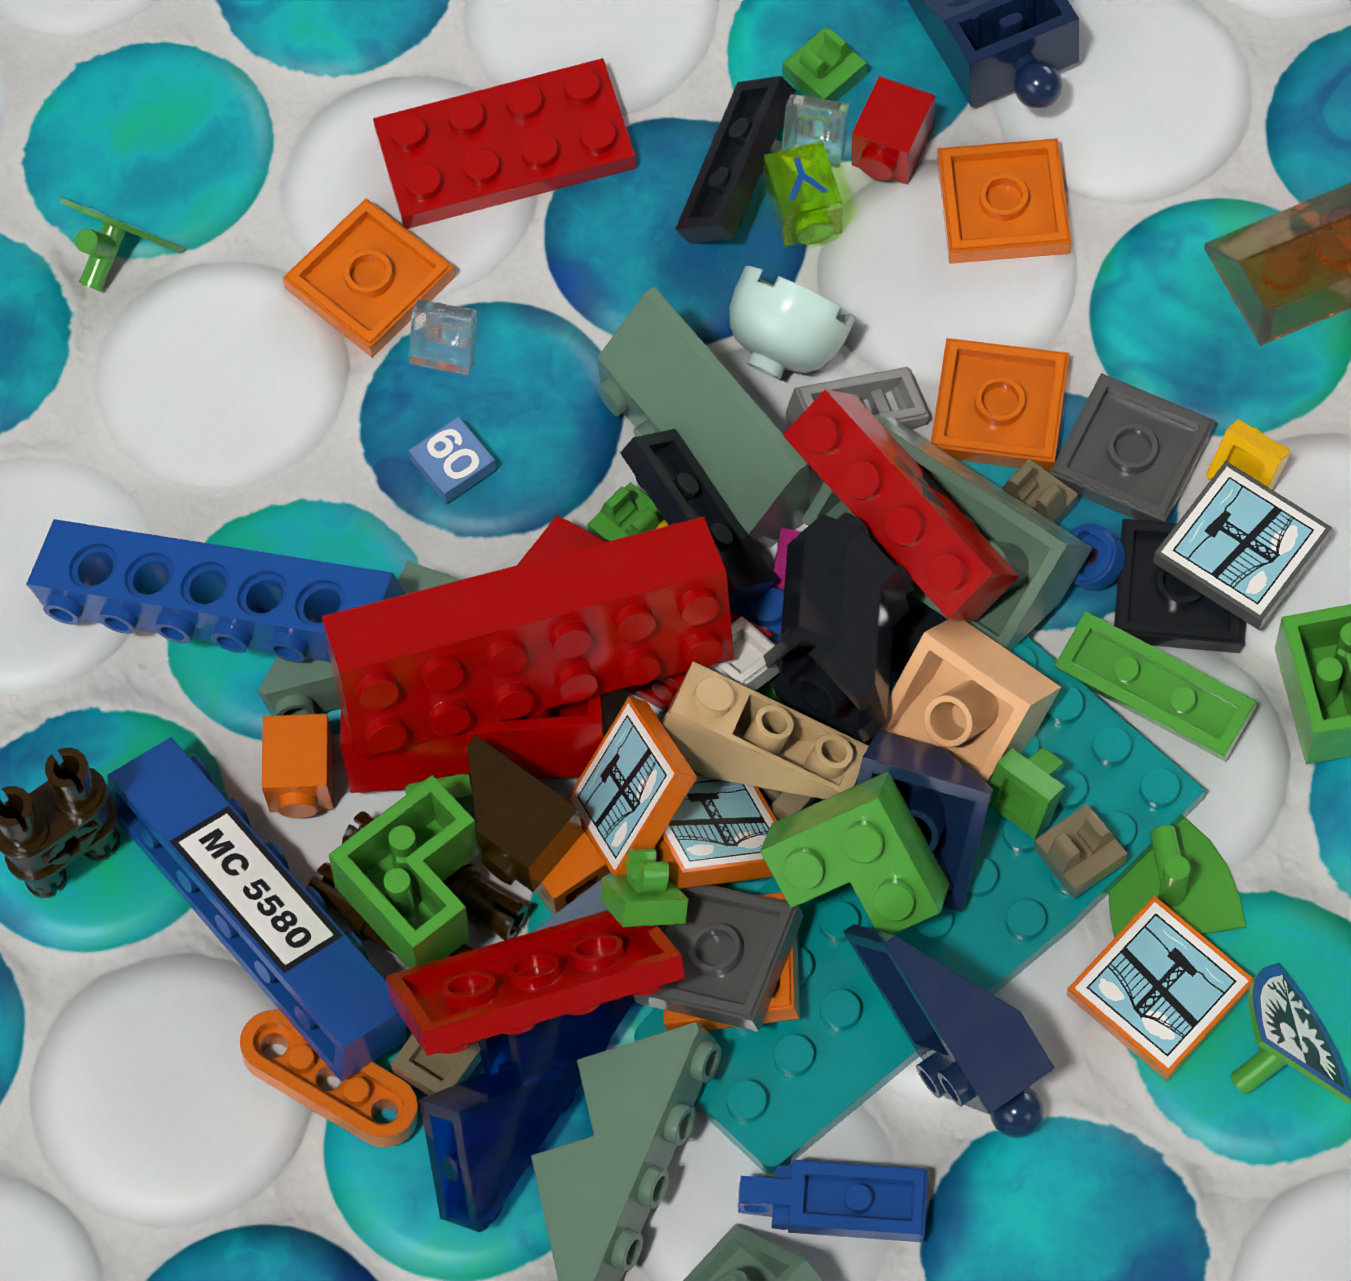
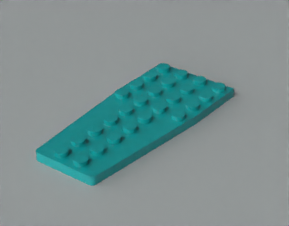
[634,635,1206,1174]

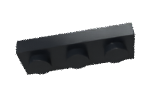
[675,76,795,243]
[620,429,777,603]

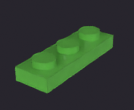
[1054,611,1257,762]

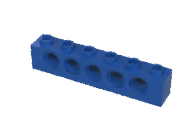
[26,519,406,664]

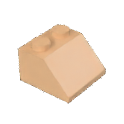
[870,619,1061,785]

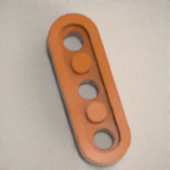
[240,1010,418,1147]

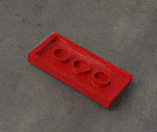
[373,58,636,229]
[385,910,685,1056]

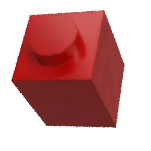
[852,76,935,185]

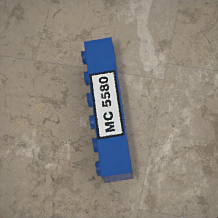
[107,737,407,1082]

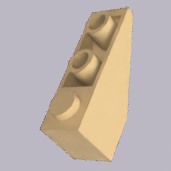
[662,661,869,799]

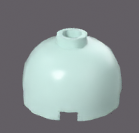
[729,266,856,379]

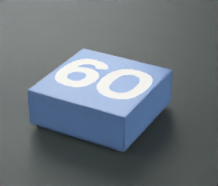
[408,417,497,504]

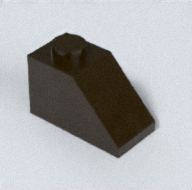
[467,735,583,892]

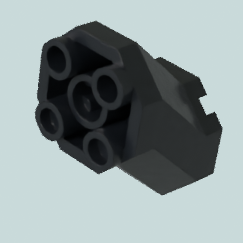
[763,512,914,743]

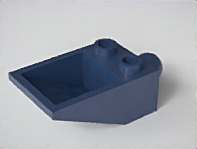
[907,0,1079,109]
[843,924,1055,1138]

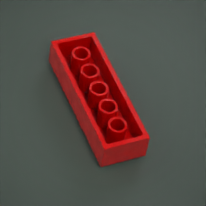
[322,517,734,759]

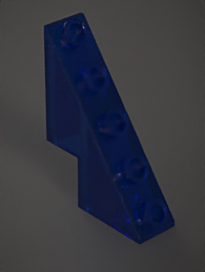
[419,995,636,1232]

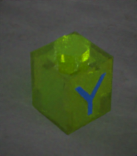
[764,141,842,247]

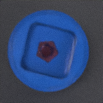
[1069,524,1125,591]

